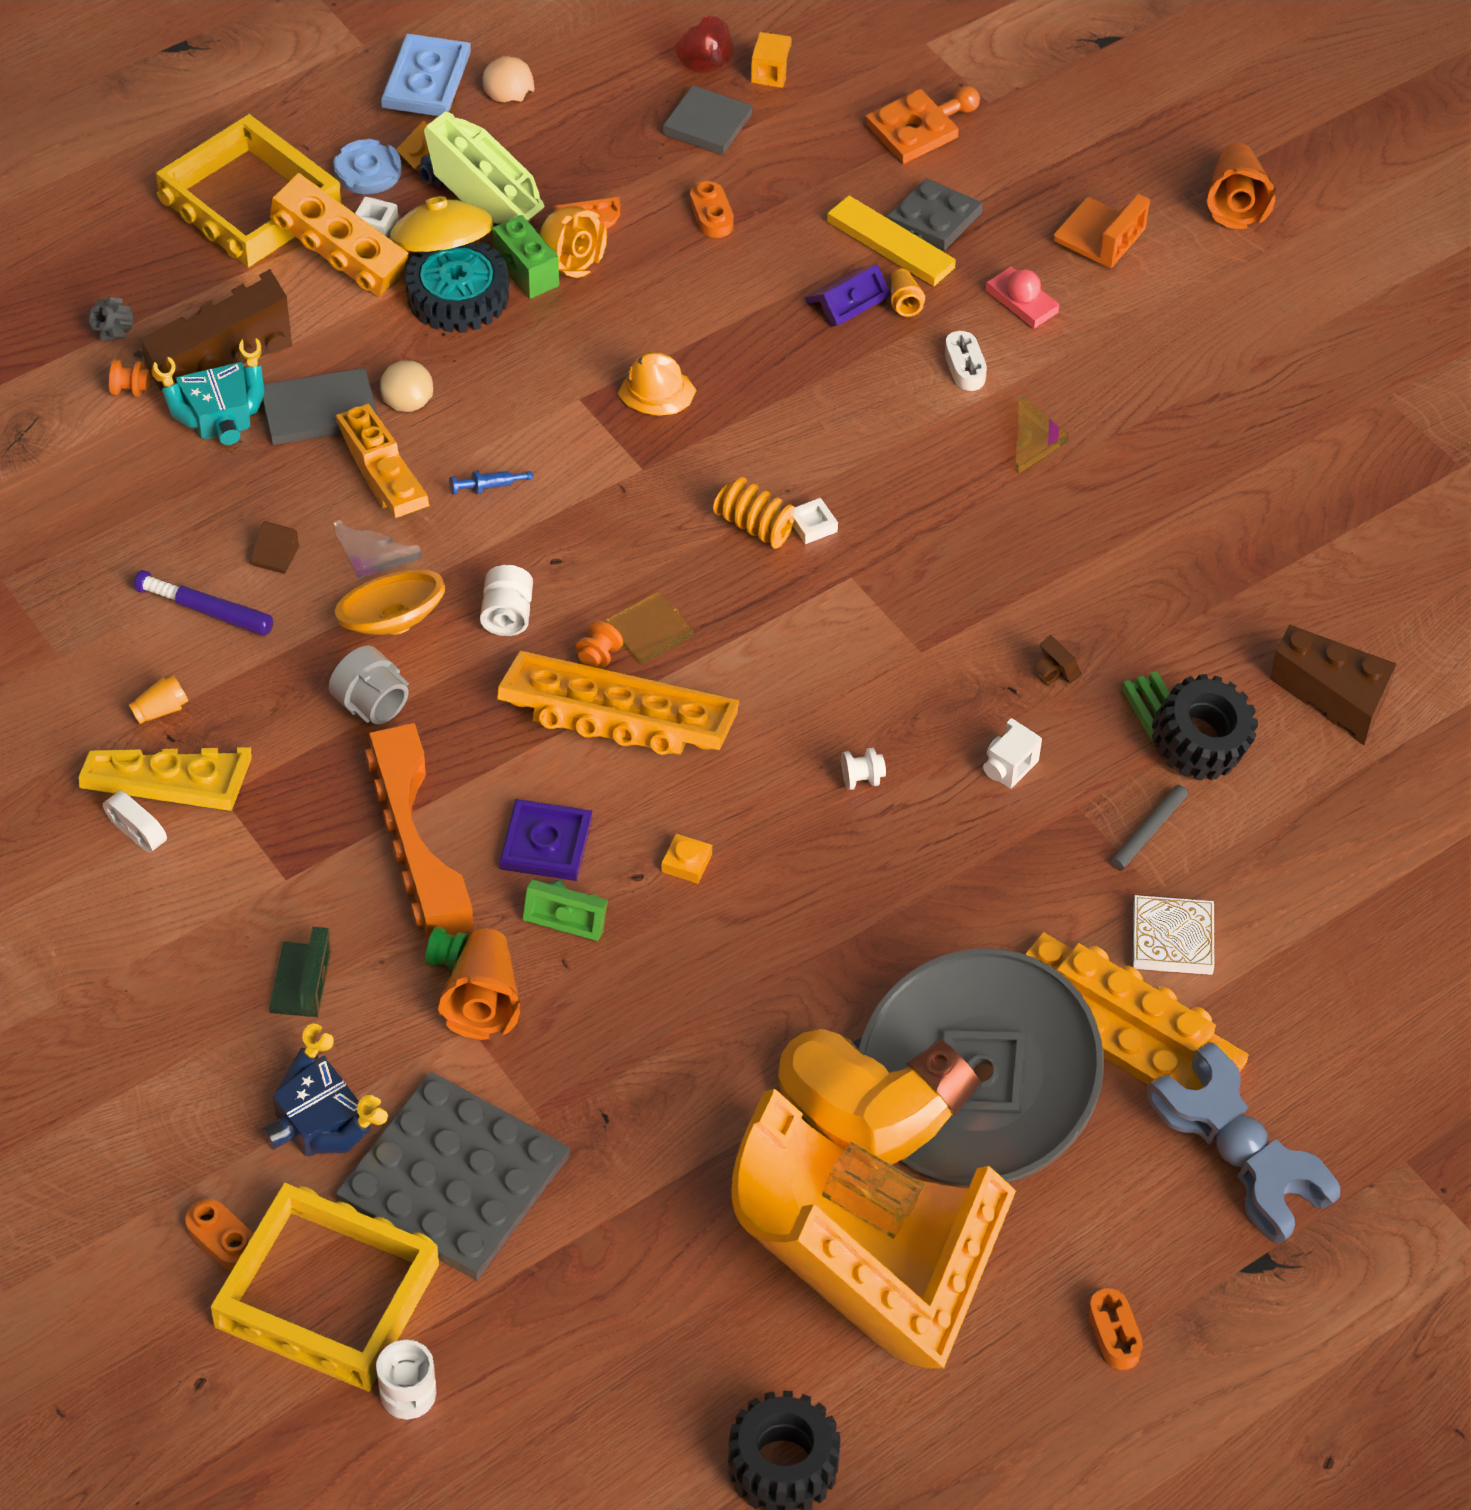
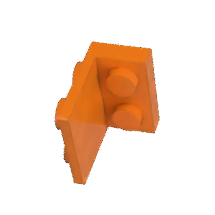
[1053,194,1150,268]

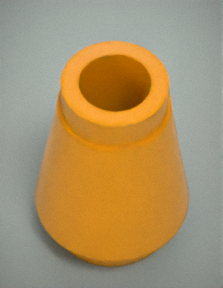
[891,269,925,317]
[128,675,189,725]

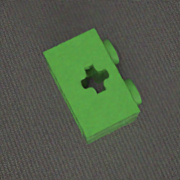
[492,215,559,299]

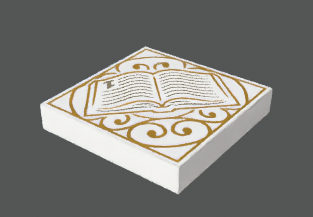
[1133,895,1214,975]

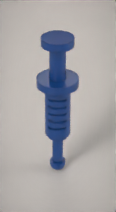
[449,470,533,495]

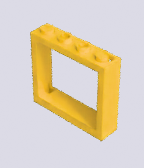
[156,114,341,268]
[211,1182,439,1392]

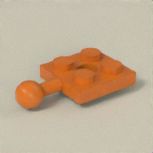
[866,86,980,164]

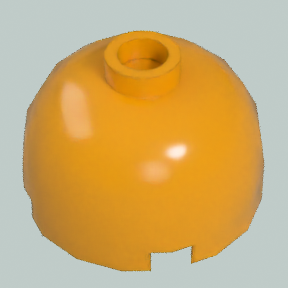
[539,206,607,278]

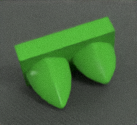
[523,879,608,941]

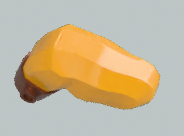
[778,1029,981,1169]

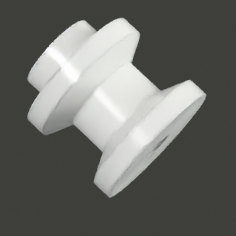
[841,747,886,790]

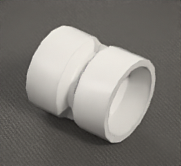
[480,565,533,636]
[376,1340,437,1419]

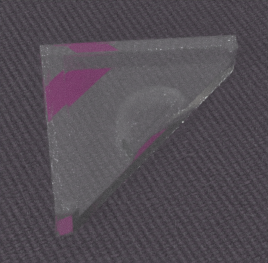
[333,520,422,579]

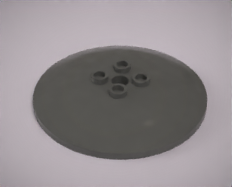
[859,948,1104,1187]

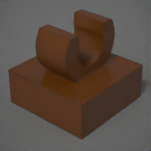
[1034,634,1081,686]

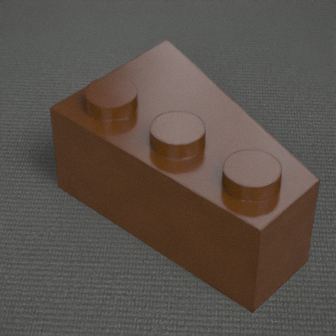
[1270,624,1396,745]

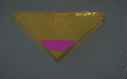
[1015,396,1068,473]

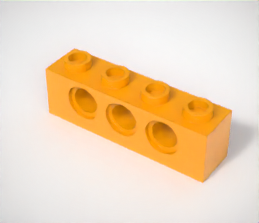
[269,173,409,298]

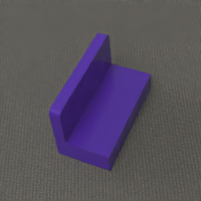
[805,264,891,327]

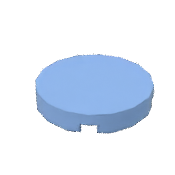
[334,139,401,195]

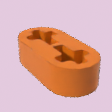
[1088,1288,1143,1370]

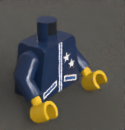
[261,1023,388,1156]

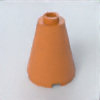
[1207,143,1276,229]
[438,928,521,1040]

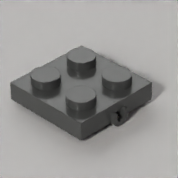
[888,178,982,251]

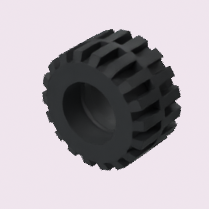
[1151,674,1258,780]
[728,1390,841,1510]

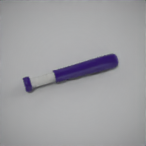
[134,570,273,636]

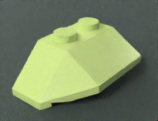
[424,111,545,224]

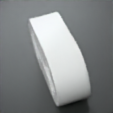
[945,331,987,391]
[103,791,167,853]

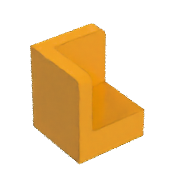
[751,32,792,88]

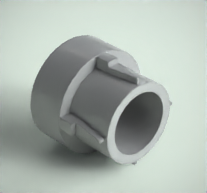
[329,645,409,725]

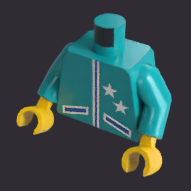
[152,338,265,445]

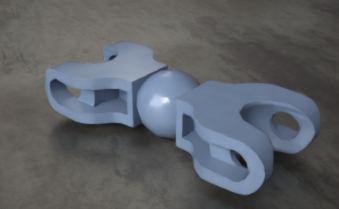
[1147,1043,1340,1243]

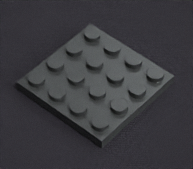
[336,1071,570,1281]

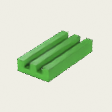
[1121,671,1170,746]

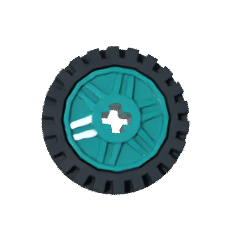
[405,240,509,332]

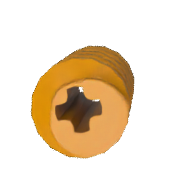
[713,476,795,549]

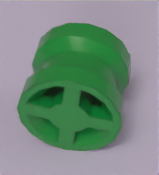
[425,926,469,971]

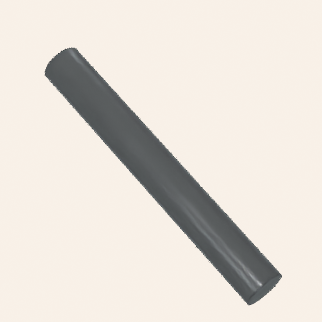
[1111,785,1188,871]

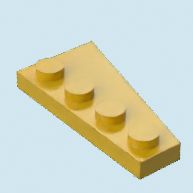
[78,747,252,811]

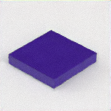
[499,799,592,881]

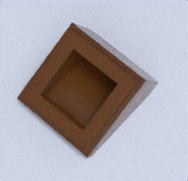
[250,521,299,574]

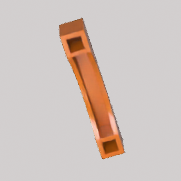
[365,723,474,940]

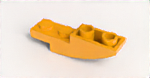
[336,404,429,518]

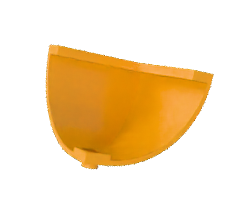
[731,1089,1016,1369]

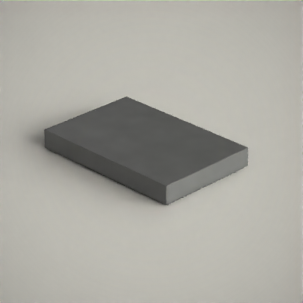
[262,368,378,445]

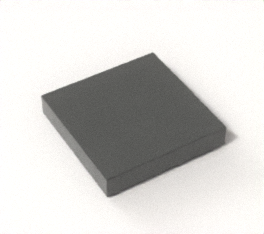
[663,85,752,155]

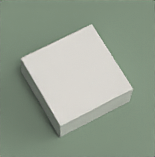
[792,498,838,544]

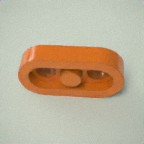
[690,181,734,238]
[185,1199,254,1271]

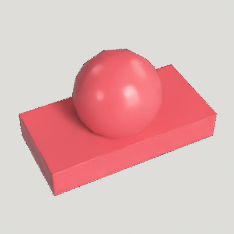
[986,267,1060,329]

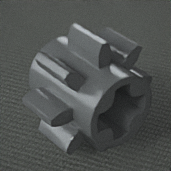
[89,296,133,341]

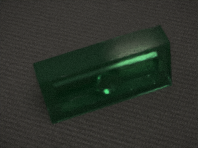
[269,927,331,1018]

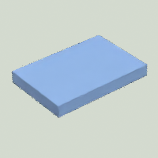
[381,34,471,116]

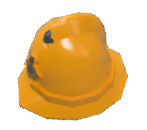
[617,351,696,416]

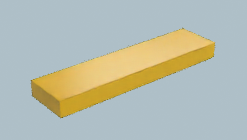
[827,195,956,286]

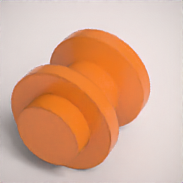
[109,359,151,397]
[575,621,623,669]

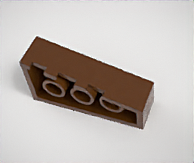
[141,269,292,391]

